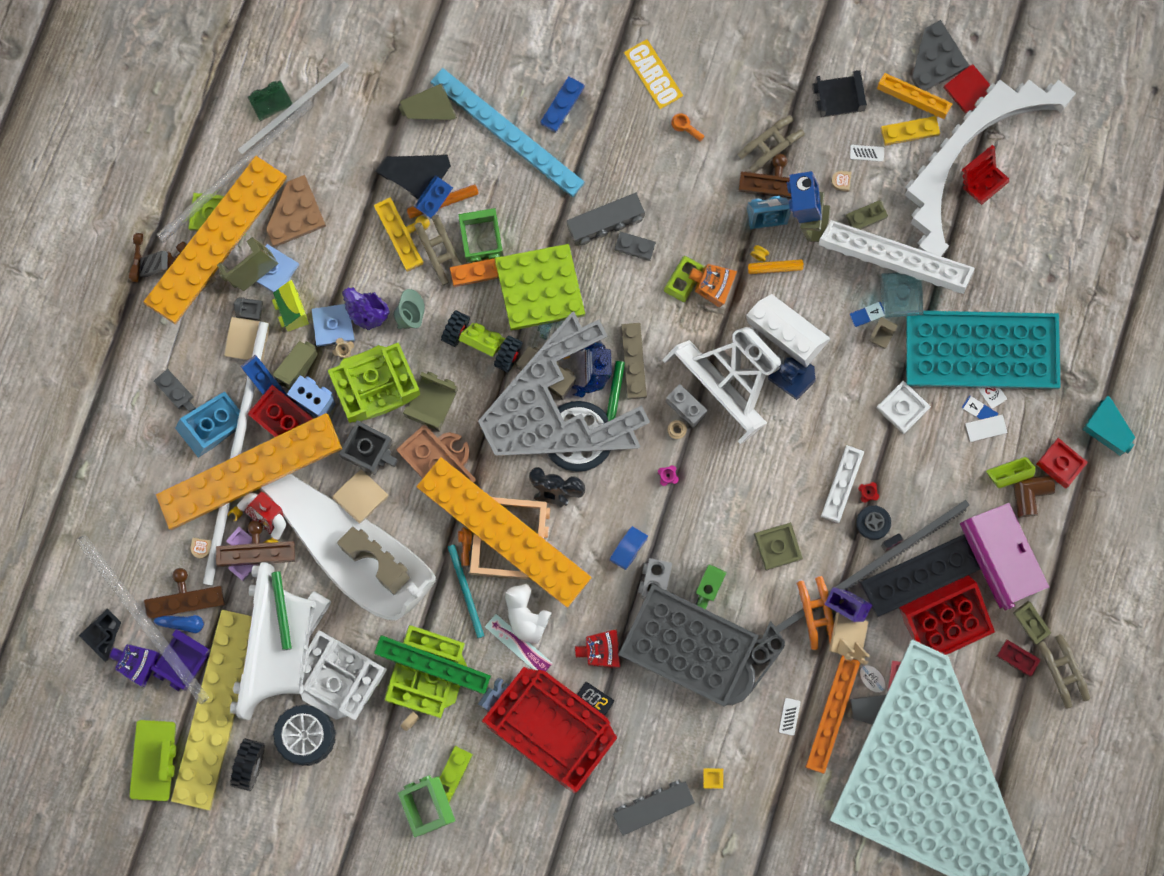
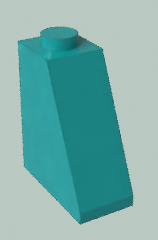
[1082,396,1135,456]

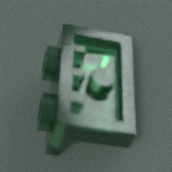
[248,80,293,121]

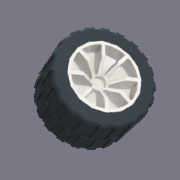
[273,705,336,766]

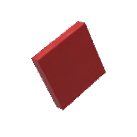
[943,64,990,114]
[1036,438,1088,489]

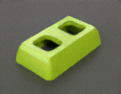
[664,256,704,302]
[986,457,1035,488]

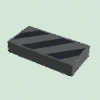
[140,251,168,277]

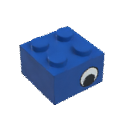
[787,171,822,223]

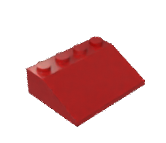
[899,575,995,655]

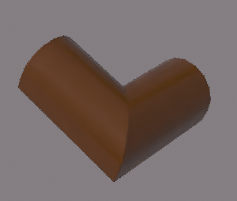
[1013,475,1055,518]

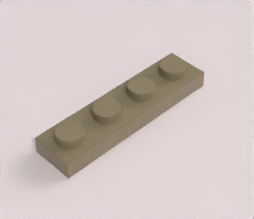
[621,323,647,400]

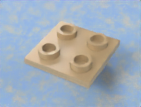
[829,613,870,665]

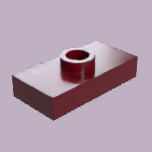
[996,639,1041,677]

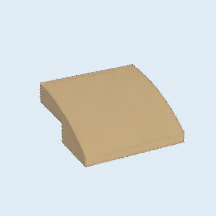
[225,317,270,362]
[332,469,389,524]

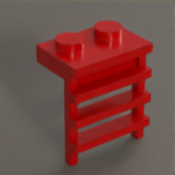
[962,145,1010,205]

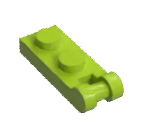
[440,746,473,803]

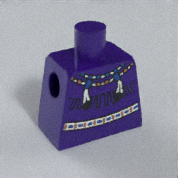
[824,587,872,622]
[109,644,161,688]

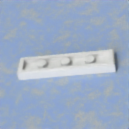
[821,445,864,524]

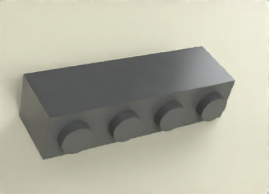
[567,192,645,246]
[613,779,695,836]

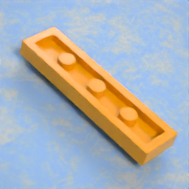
[876,73,952,119]

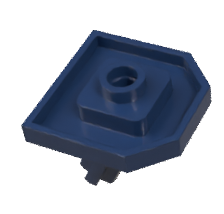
[768,357,816,400]

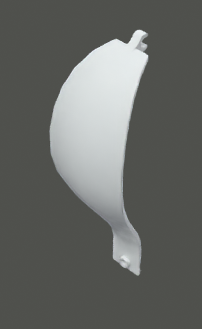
[259,474,436,621]

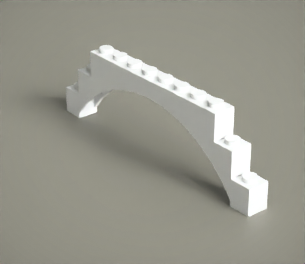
[905,80,1076,257]

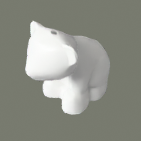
[505,583,552,644]

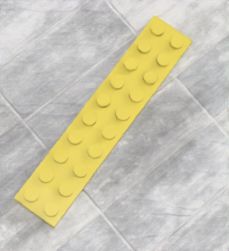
[171,610,252,811]

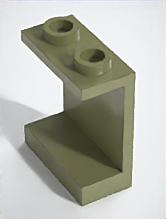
[800,192,831,242]
[217,237,279,291]
[403,372,458,431]

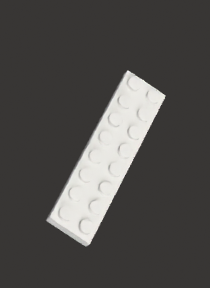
[819,220,975,294]

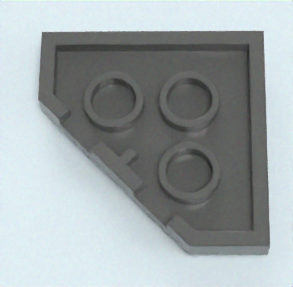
[911,20,970,91]

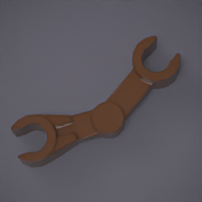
[129,233,144,282]

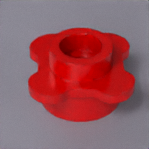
[858,482,879,503]

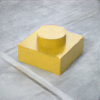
[703,768,723,789]

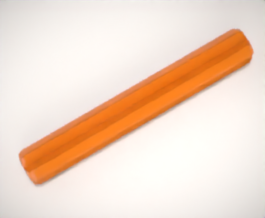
[407,184,479,219]

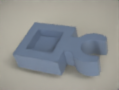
[478,678,509,712]

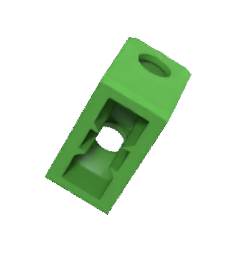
[695,564,727,609]

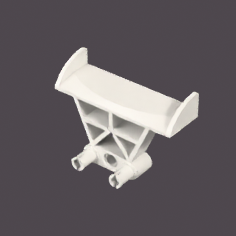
[662,327,784,444]

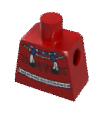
[575,629,620,669]

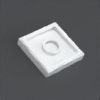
[876,381,931,434]

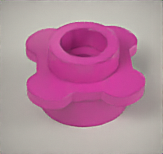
[658,465,679,486]

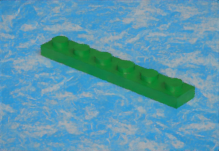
[373,635,491,695]

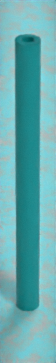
[448,545,485,639]

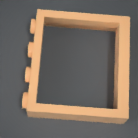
[470,497,550,580]

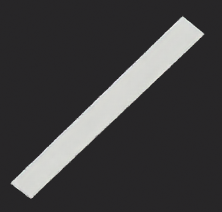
[238,61,350,154]

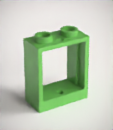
[458,208,503,263]
[398,775,456,838]

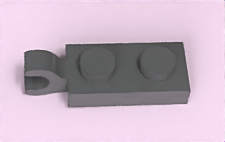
[154,368,196,412]

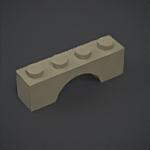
[337,526,410,595]

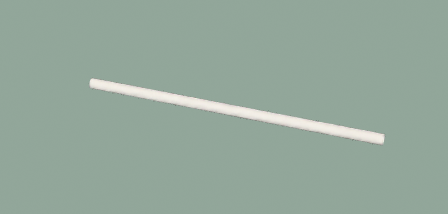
[203,322,269,585]

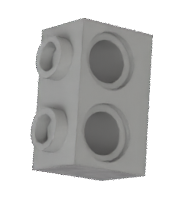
[666,384,707,428]
[638,558,672,599]

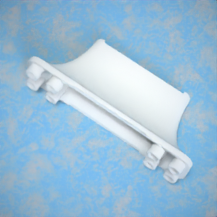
[230,562,316,720]

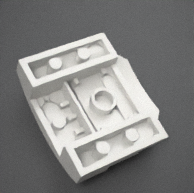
[301,630,387,720]

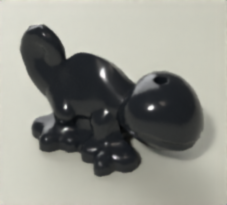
[529,467,586,508]

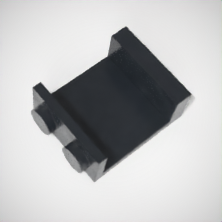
[812,70,867,118]

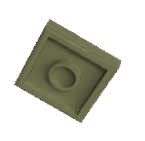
[754,522,803,571]

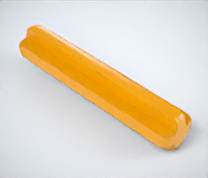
[748,259,804,274]

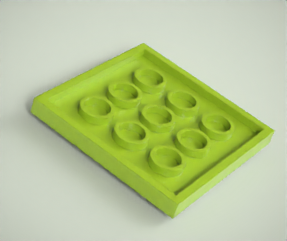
[495,244,585,331]

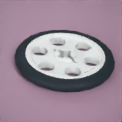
[547,401,611,472]

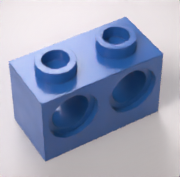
[414,176,453,219]

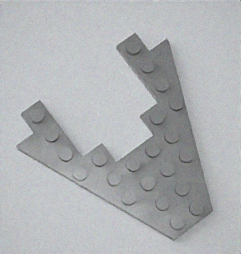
[478,312,650,456]

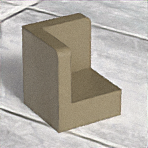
[869,317,898,349]

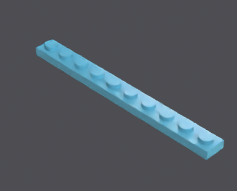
[431,68,585,198]

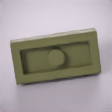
[846,200,888,230]
[1013,601,1051,645]

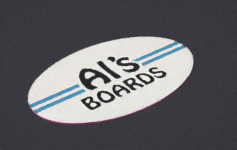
[860,665,885,693]

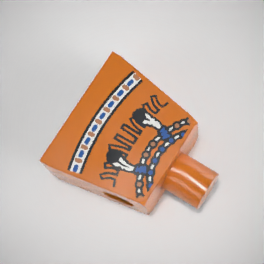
[688,264,737,307]

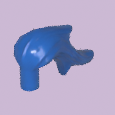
[153,615,204,633]

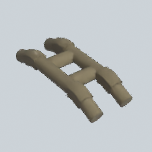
[737,115,805,173]
[415,215,462,286]
[1037,634,1091,709]

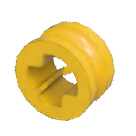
[750,245,769,262]

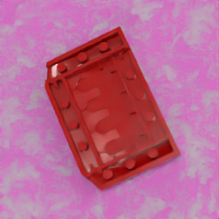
[482,667,617,794]

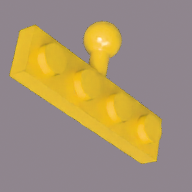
[374,197,430,272]

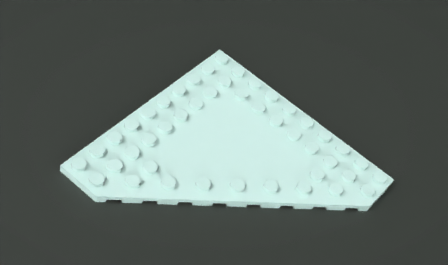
[830,639,1030,876]

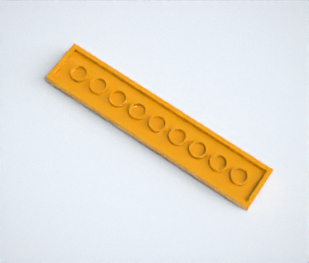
[143,156,287,325]
[156,413,342,530]
[416,457,592,609]

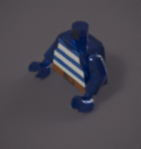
[572,341,612,398]

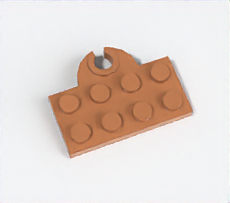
[396,424,476,483]

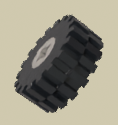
[230,738,265,791]

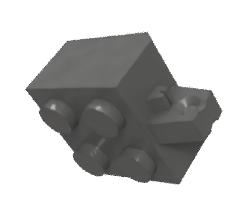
[339,420,398,475]

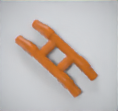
[797,576,834,650]

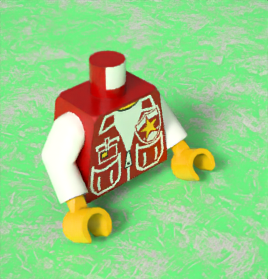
[228,492,286,543]

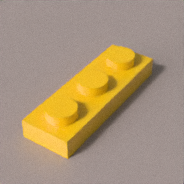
[881,116,940,146]

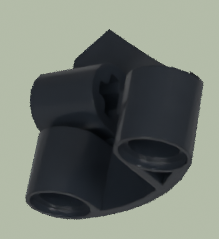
[375,154,451,199]

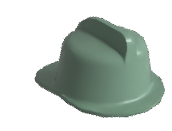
[393,289,425,329]

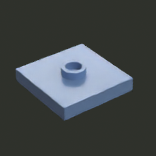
[256,244,299,292]
[312,304,355,347]

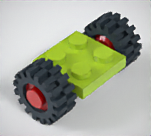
[441,310,523,373]

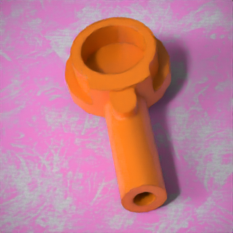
[671,113,705,142]
[458,527,472,566]

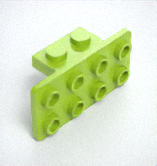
[130,720,176,801]

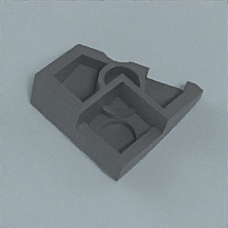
[850,694,886,725]

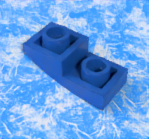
[610,526,648,570]

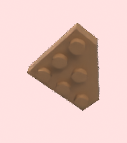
[266,175,326,247]

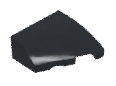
[79,608,121,662]

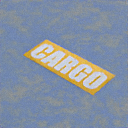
[624,39,684,109]

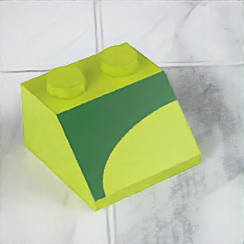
[272,280,309,332]

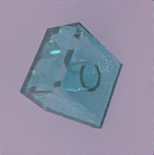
[880,272,923,318]

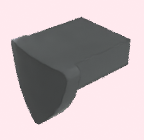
[234,297,263,321]

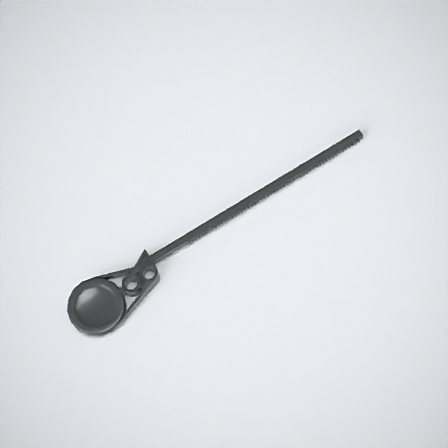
[726,500,969,705]

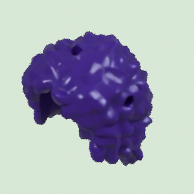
[342,287,390,330]

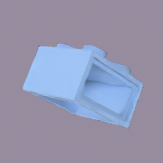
[287,375,336,418]

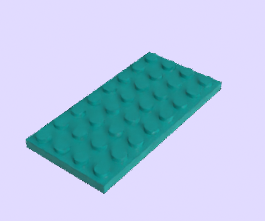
[906,310,1061,389]

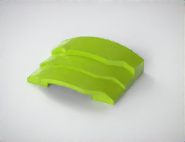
[328,342,421,423]
[384,625,467,719]

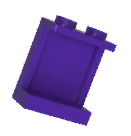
[151,629,211,691]

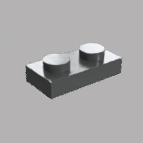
[614,231,656,261]

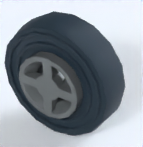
[856,505,891,540]

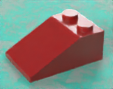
[248,385,313,437]

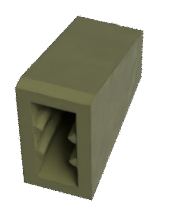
[399,83,457,120]
[273,341,318,390]

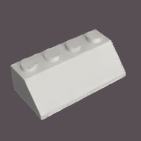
[746,294,831,367]

